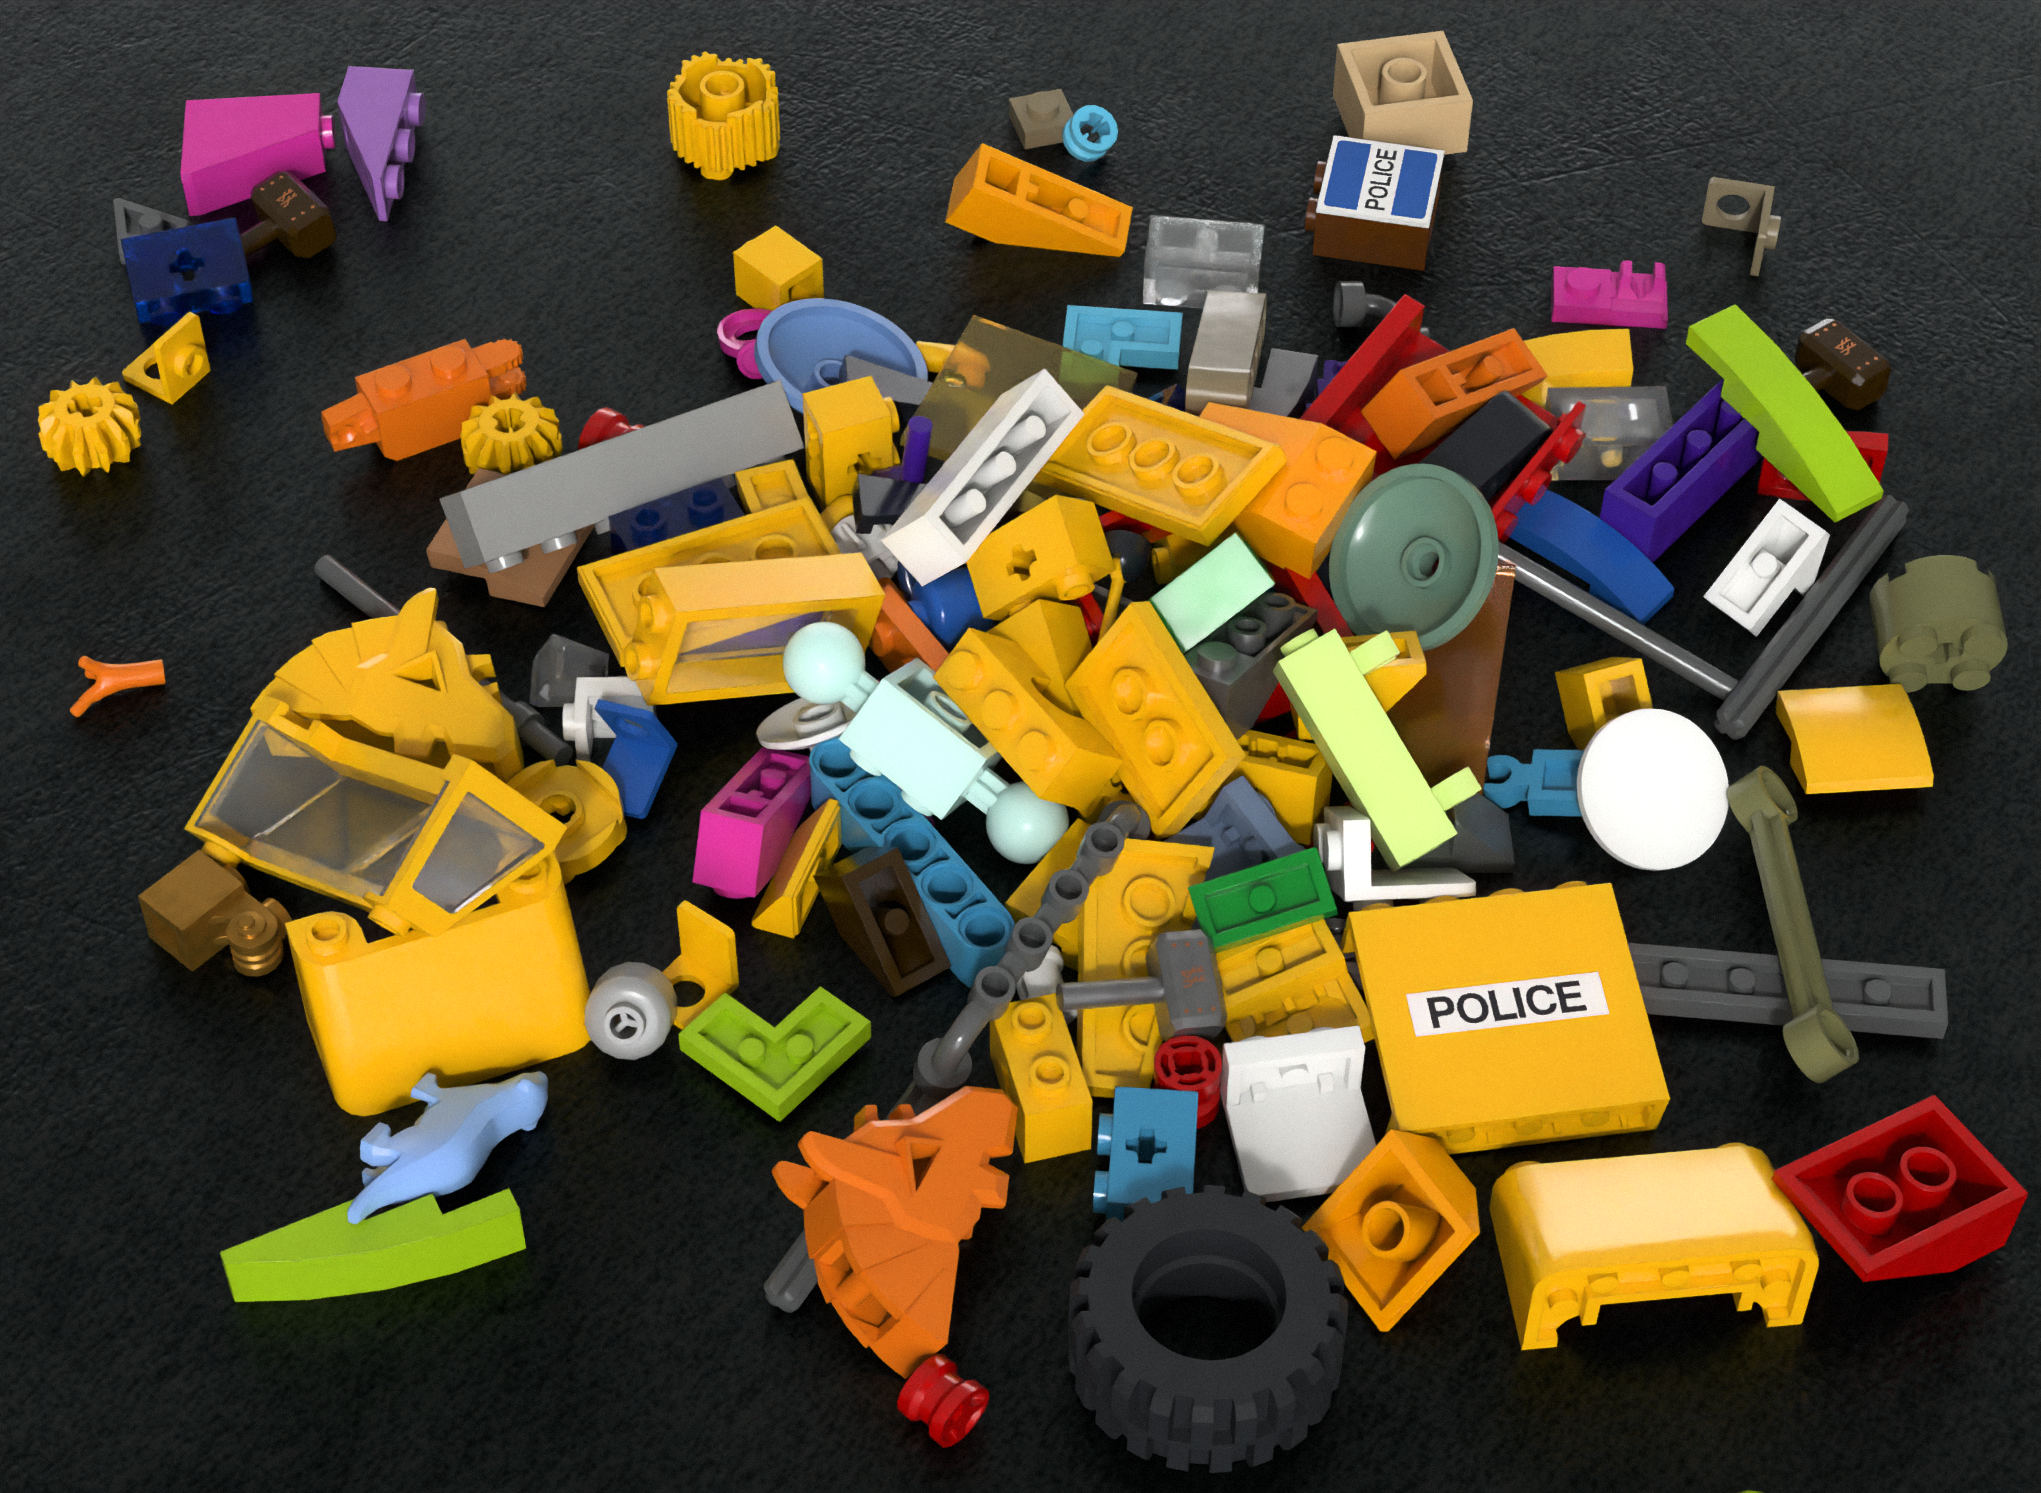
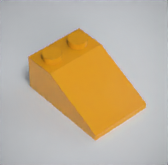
[1199,402,1377,579]

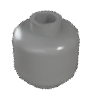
[584,962,677,1060]

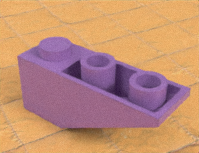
[337,66,426,221]

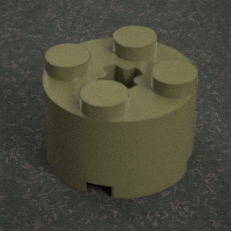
[1869,555,2008,693]

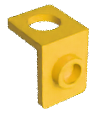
[122,312,211,405]
[662,900,739,1030]

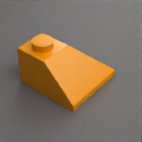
[1301,1129,1480,1332]

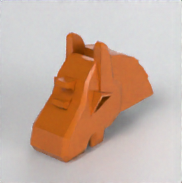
[772,1086,1018,1379]

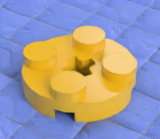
[494,759,627,885]

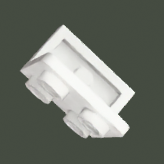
[1313,806,1476,911]
[1220,1026,1376,1202]

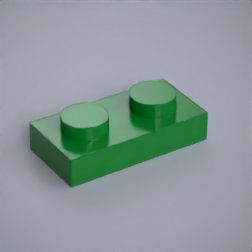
[1188,847,1338,954]

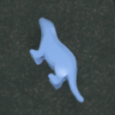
[347,1071,548,1225]

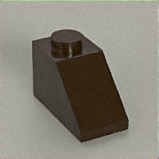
[813,847,951,996]

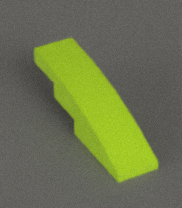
[1686,304,1884,522]
[220,1188,526,1302]

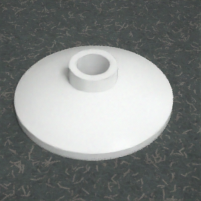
[756,698,857,752]

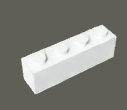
[881,369,1084,586]

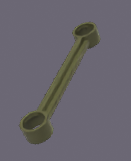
[1726,766,1859,1084]

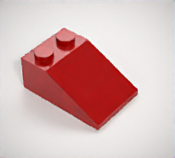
[1771,1095,2028,1282]

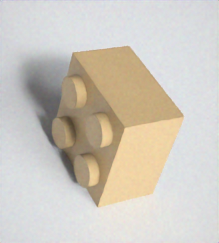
[1333,31,1473,155]

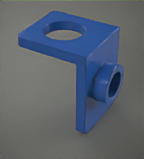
[594,699,678,819]

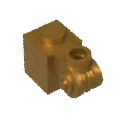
[138,850,292,977]

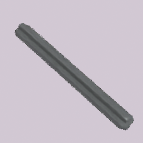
[1714,495,1909,740]

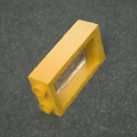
[624,552,886,706]

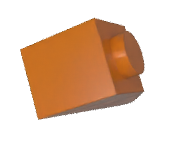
[1361,328,1548,460]

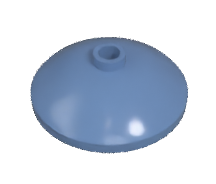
[754,298,928,422]

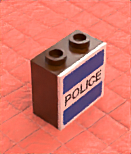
[1305,135,1445,271]

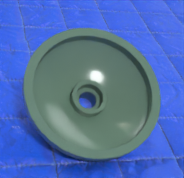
[1329,464,1499,652]

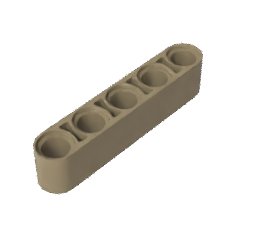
[1185,290,1267,417]

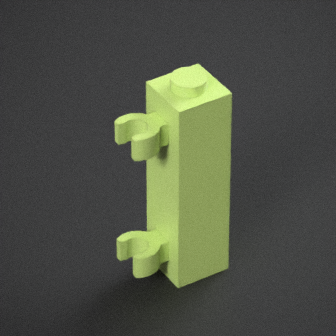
[1273,628,1482,873]

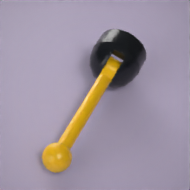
[1097,530,1152,643]

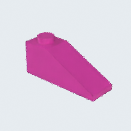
[692,747,811,899]

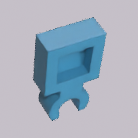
[1483,749,1584,816]

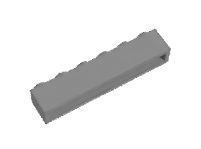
[440,380,804,574]

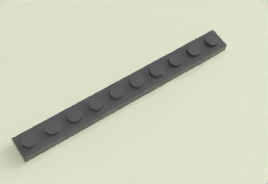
[1324,918,1948,1039]

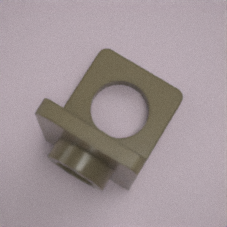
[1702,177,1781,276]

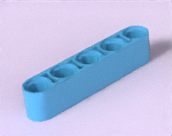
[809,737,1015,988]

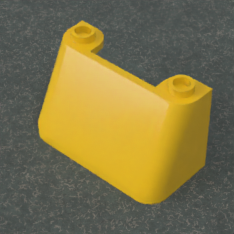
[285,846,591,1116]
[1489,1143,1819,1350]

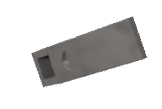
[1184,592,1318,740]

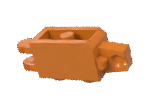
[321,338,527,461]

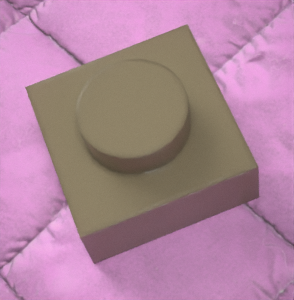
[1009,89,1073,150]

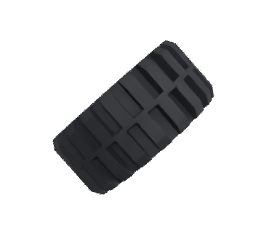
[1068,1185,1348,1473]

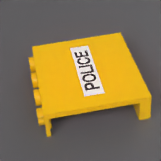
[1340,881,1670,1155]

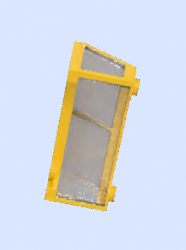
[184,695,567,938]

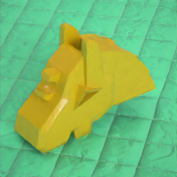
[250,588,525,783]

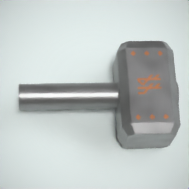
[1056,929,1227,1042]

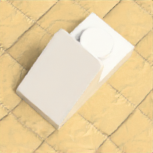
[1703,498,1830,637]

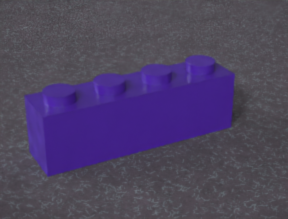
[1600,378,1763,563]

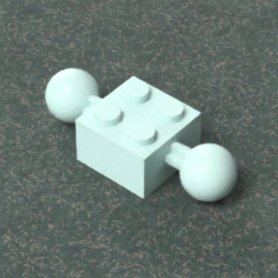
[783,622,1069,864]

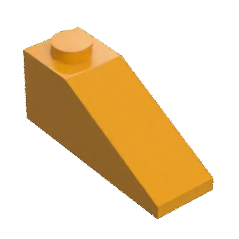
[945,143,1133,257]

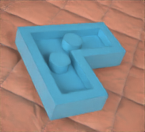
[1058,305,1183,404]

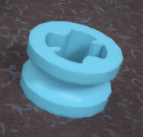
[1062,105,1118,162]

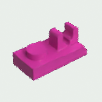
[1551,261,1668,329]

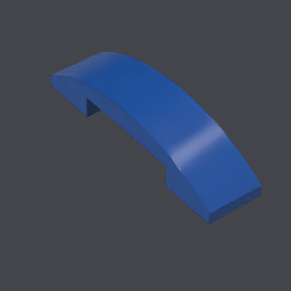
[1510,490,1674,625]

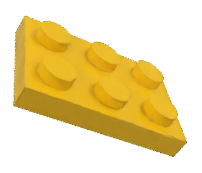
[1064,601,1246,839]

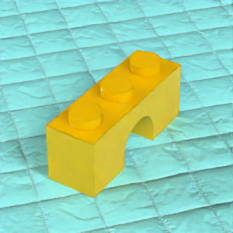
[932,628,1124,811]

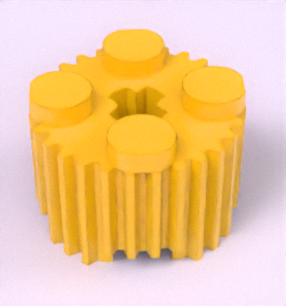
[667,51,780,180]

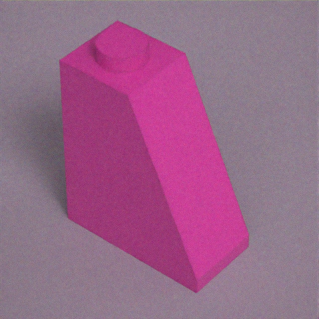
[180,93,336,216]

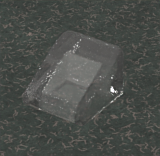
[529,634,609,707]

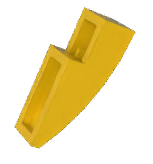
[1521,329,1633,418]

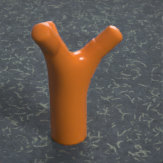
[70,656,165,717]

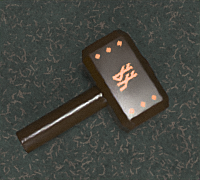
[196,171,337,281]
[1794,319,1891,411]

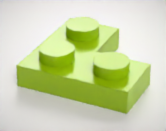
[678,986,871,1122]

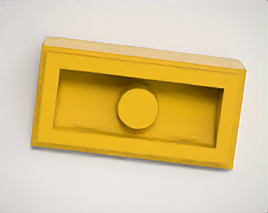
[751,799,842,939]

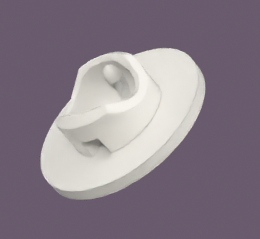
[1577,709,1729,871]

